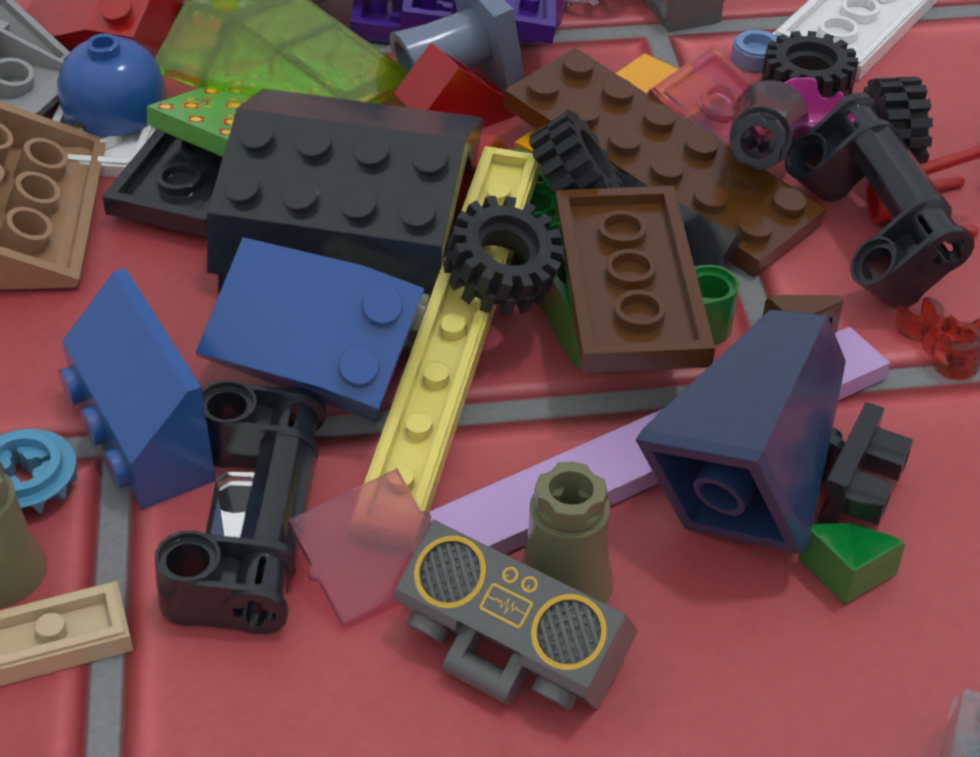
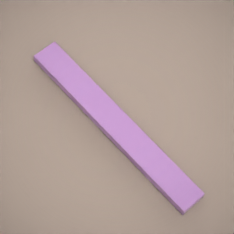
[425,327,890,554]

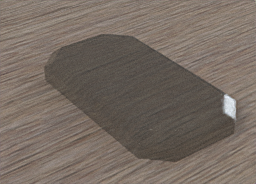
[205,472,254,538]

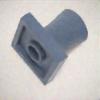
[390,0,525,93]

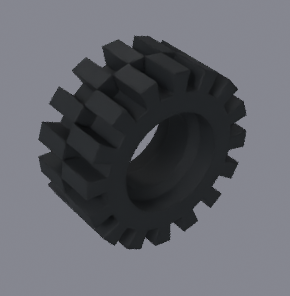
[761,31,858,98]
[863,76,933,164]
[529,110,624,194]
[443,196,564,316]

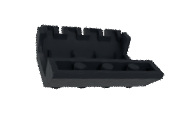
[207,88,484,295]

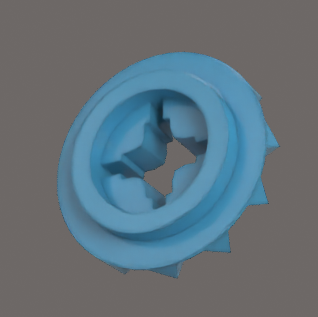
[0,429,78,514]

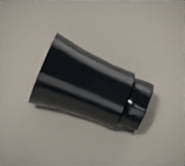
[729,80,809,170]

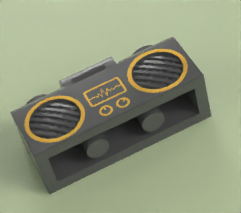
[393,519,638,711]

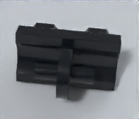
[817,402,913,526]

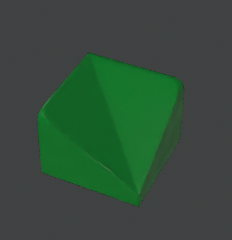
[798,523,905,604]

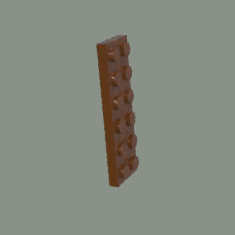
[503,48,826,278]

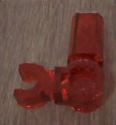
[895,296,980,380]

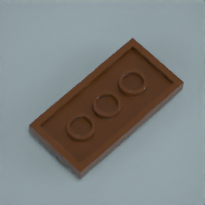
[555,186,715,373]

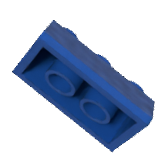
[58,268,216,510]

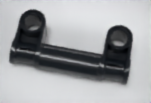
[785,92,974,310]
[155,380,327,634]

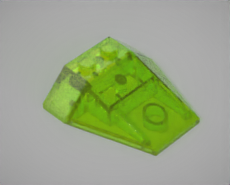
[155,0,409,104]

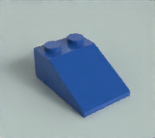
[195,237,424,422]

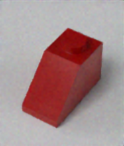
[393,43,515,128]

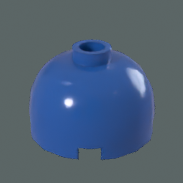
[57,33,168,136]

